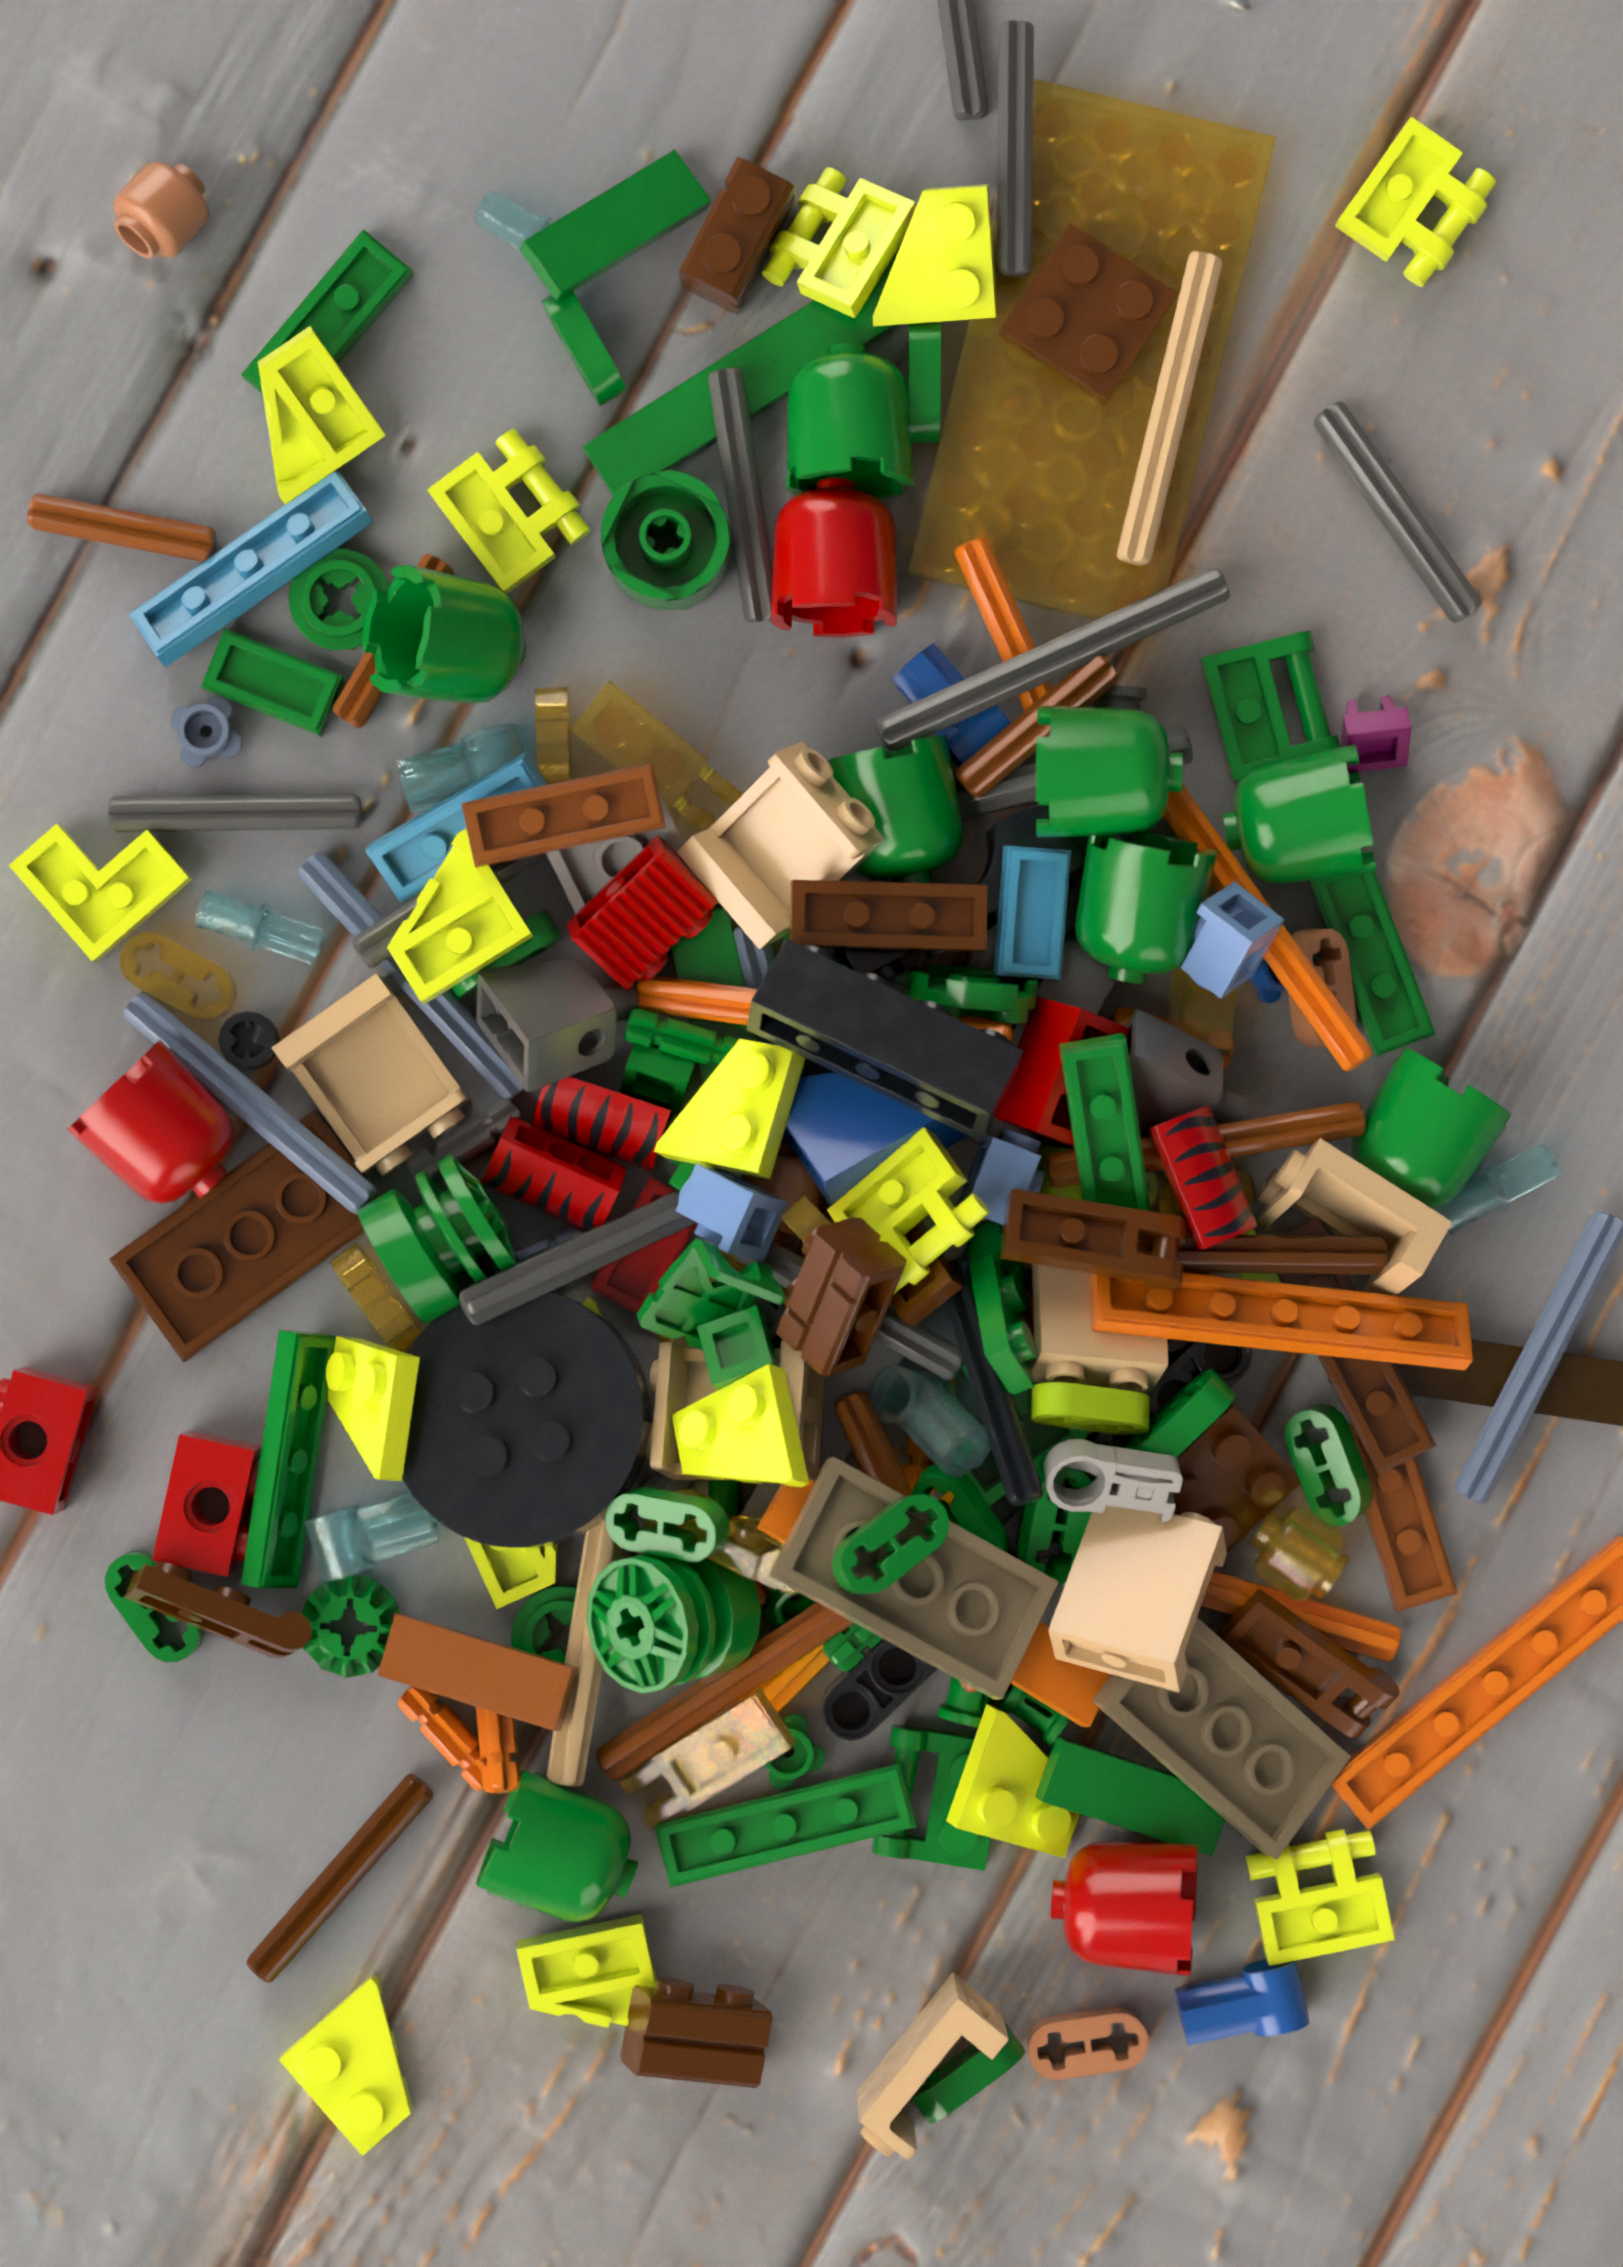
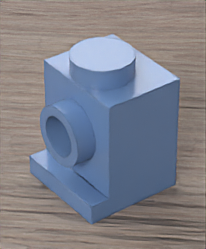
[1181,881,1285,999]
[956,1128,1044,1225]
[675,1164,789,1262]

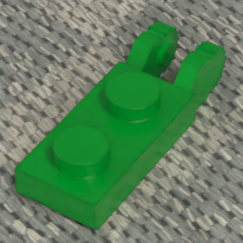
[966,1220,1037,1395]

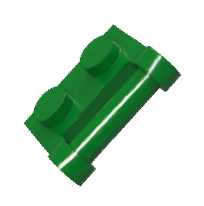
[1199,630,1341,783]
[871,1724,990,1871]

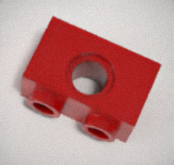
[0,1367,99,1515]
[152,1430,261,1577]

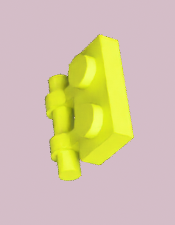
[1335,116,1497,287]
[762,167,916,319]
[427,428,591,594]
[827,1127,990,1295]
[1245,1829,1395,1966]

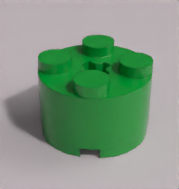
[601,470,731,610]

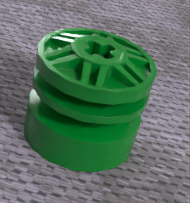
[357,1154,520,1324]
[586,1539,761,1694]

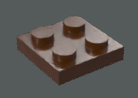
[999,223,1178,405]
[1173,1403,1300,1553]

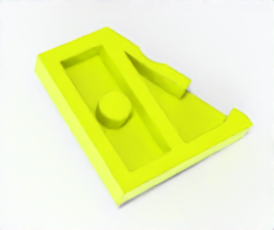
[872,184,998,326]
[387,829,534,1004]
[654,1039,805,1179]
[326,1336,420,1481]
[671,1364,809,1487]
[946,1704,1080,1858]
[278,1973,413,2156]

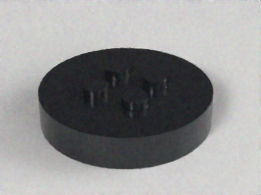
[402,1292,652,1548]

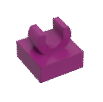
[1341,695,1412,773]

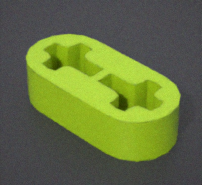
[1031,1382,1150,1435]

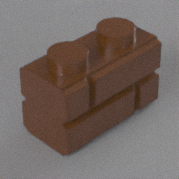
[679,157,795,315]
[776,1217,907,1377]
[620,1977,773,2088]

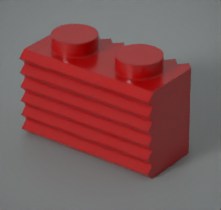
[566,835,717,990]

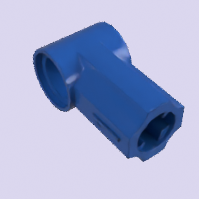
[892,643,1011,767]
[1174,1959,1310,2046]

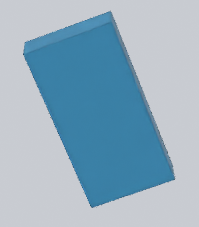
[993,845,1071,980]

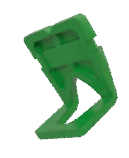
[637,1238,787,1350]

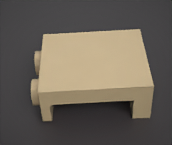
[677,741,885,950]
[272,973,471,1177]
[1256,1138,1452,1295]
[1022,1262,1169,1393]
[646,1340,825,1481]
[1048,1505,1227,1693]
[857,1973,1009,2161]

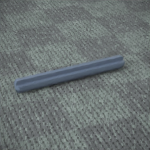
[297,851,524,1099]
[123,991,377,1214]
[1454,1211,1623,1504]

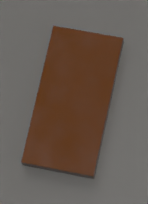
[109,1109,380,1362]

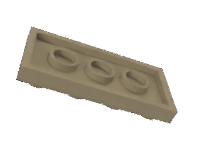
[768,1457,1058,1700]
[1092,1617,1351,1859]

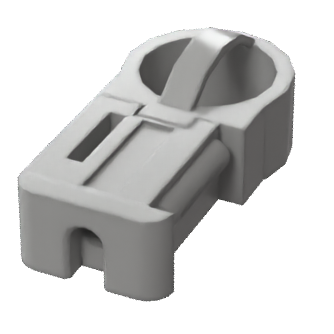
[1043,1439,1183,1522]

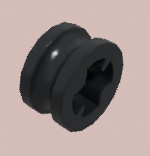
[218,1011,280,1069]

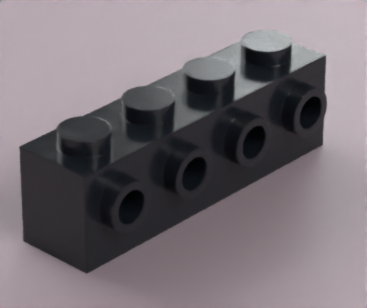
[747,939,1024,1142]

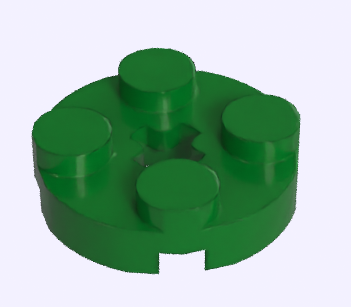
[907,965,1038,1024]

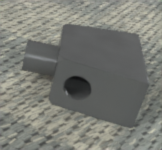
[476,958,639,1092]
[1125,1009,1247,1138]

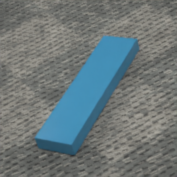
[129,469,374,668]

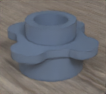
[171,696,242,768]

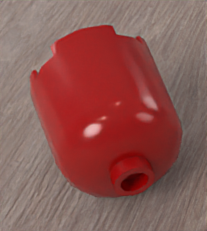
[771,478,897,638]
[67,1039,234,1204]
[1051,1841,1198,1976]

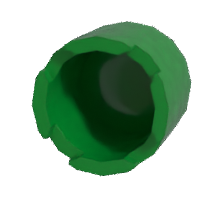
[786,343,914,500]
[362,565,526,704]
[1036,706,1182,837]
[828,735,963,883]
[1222,744,1377,884]
[1076,831,1217,984]
[1351,1047,1511,1208]
[476,1769,638,1923]

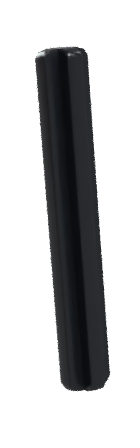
[945,1258,1043,1506]

